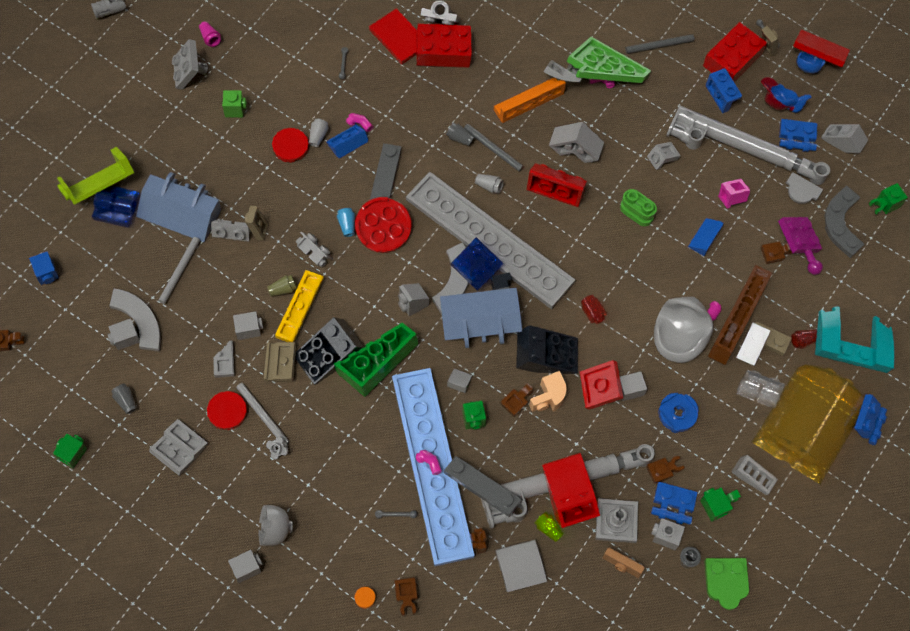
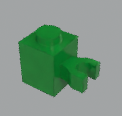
[869,183,908,215]
[700,488,741,522]

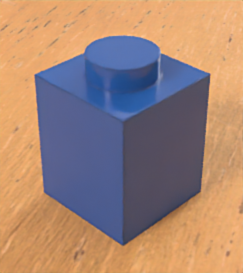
[29,251,59,285]

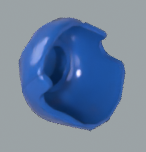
[796,51,825,74]

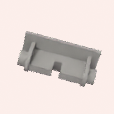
[211,219,251,242]
[296,232,333,267]

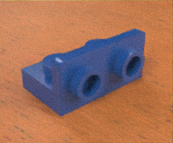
[705,68,742,114]

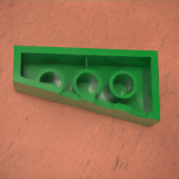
[334,322,418,397]

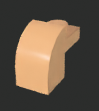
[529,371,566,412]

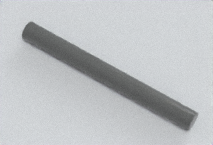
[625,34,694,54]
[464,124,524,172]

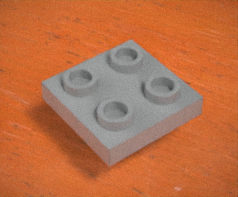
[172,39,208,89]
[595,499,638,543]

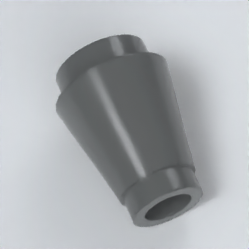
[446,122,474,146]
[111,384,137,414]
[680,547,701,568]

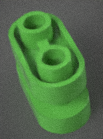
[620,189,657,226]

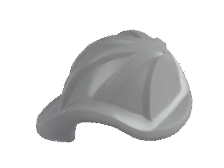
[654,297,713,363]

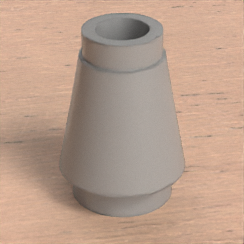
[309,119,329,147]
[475,174,504,194]

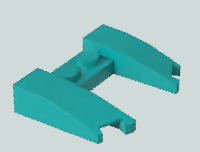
[815,306,894,373]

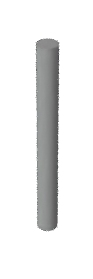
[158,237,200,304]
[236,383,290,444]

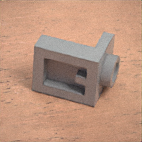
[647,142,681,170]

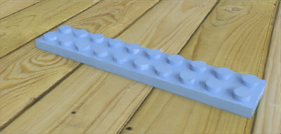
[392,368,475,566]

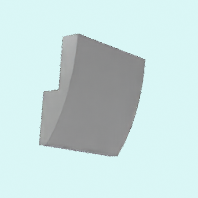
[544,60,582,82]
[149,419,207,476]
[495,540,547,592]

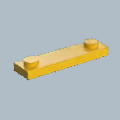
[275,270,324,342]

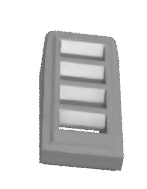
[732,455,778,495]

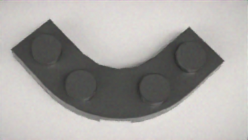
[824,185,864,258]

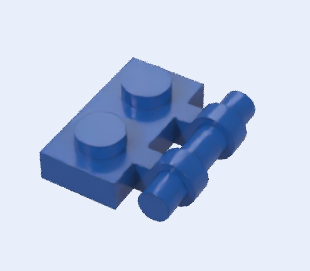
[779,119,817,152]
[854,394,887,445]
[651,482,697,525]

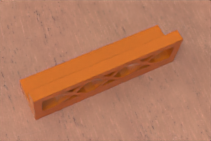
[493,77,566,123]

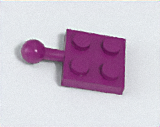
[778,217,823,275]

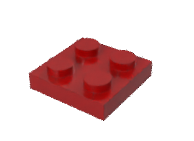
[580,360,623,410]

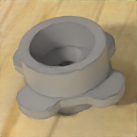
[266,436,288,459]

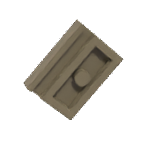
[264,342,296,382]

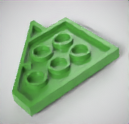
[567,37,651,83]

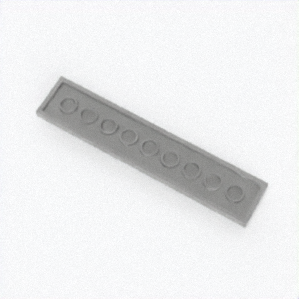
[406,172,575,309]

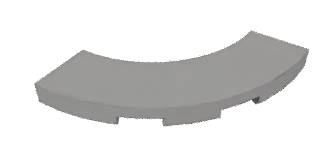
[432,242,470,315]
[110,288,161,351]

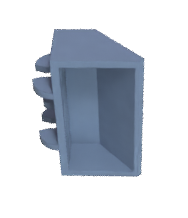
[136,172,221,242]
[440,288,522,348]

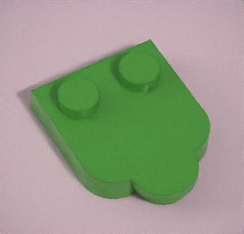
[704,558,749,610]

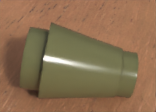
[267,275,297,297]

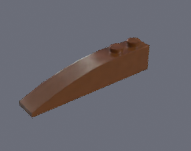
[708,265,772,365]

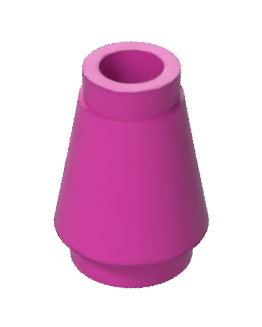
[199,22,221,47]

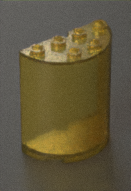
[752,364,864,485]

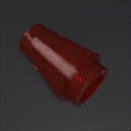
[791,329,817,349]

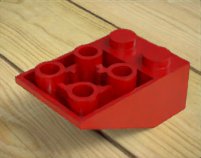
[542,453,600,528]

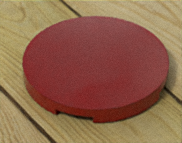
[355,197,411,253]

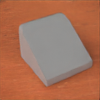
[447,369,472,393]

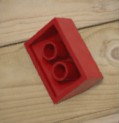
[526,163,587,207]

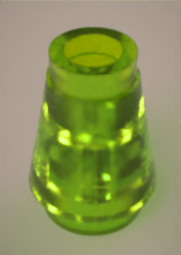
[534,512,564,542]

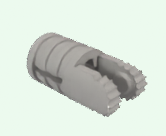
[91,0,126,19]

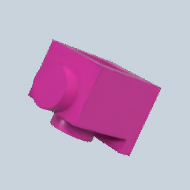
[718,179,750,208]

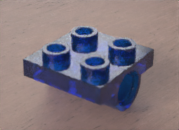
[92,186,141,228]
[450,237,504,291]

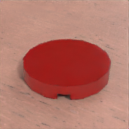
[272,128,309,163]
[207,391,247,430]

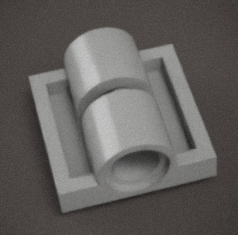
[421,0,460,25]

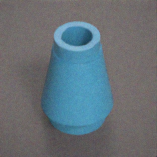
[337,208,355,237]

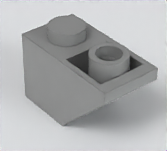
[821,124,868,153]
[398,283,429,317]

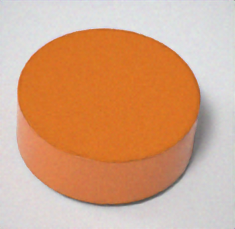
[355,587,375,609]

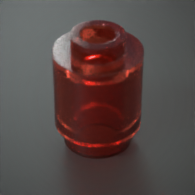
[581,295,607,324]

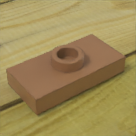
[602,547,645,578]

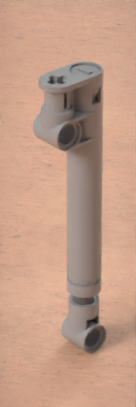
[666,105,830,185]
[481,444,655,529]

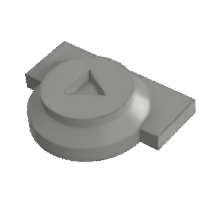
[786,172,823,204]

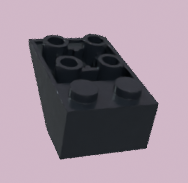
[295,317,364,385]
[516,325,578,374]

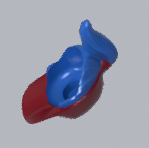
[761,77,812,113]

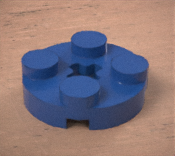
[658,393,698,433]

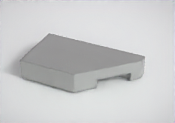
[213,341,234,378]

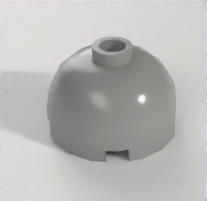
[259,505,292,546]

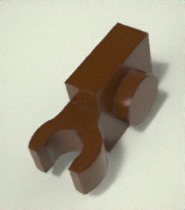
[761,241,794,264]
[0,330,24,351]
[500,383,533,417]
[470,528,487,554]

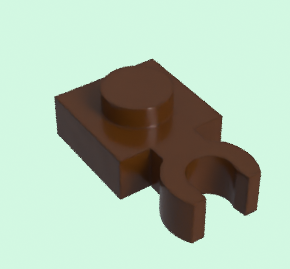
[646,456,685,484]
[394,578,417,616]

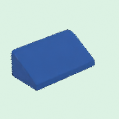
[327,124,368,158]
[688,218,724,256]

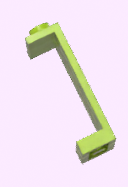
[57,147,134,205]

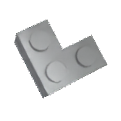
[549,122,604,163]

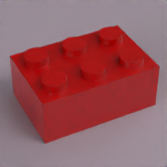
[703,22,767,82]
[416,24,471,68]

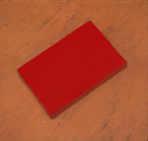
[369,8,417,65]
[793,29,850,67]

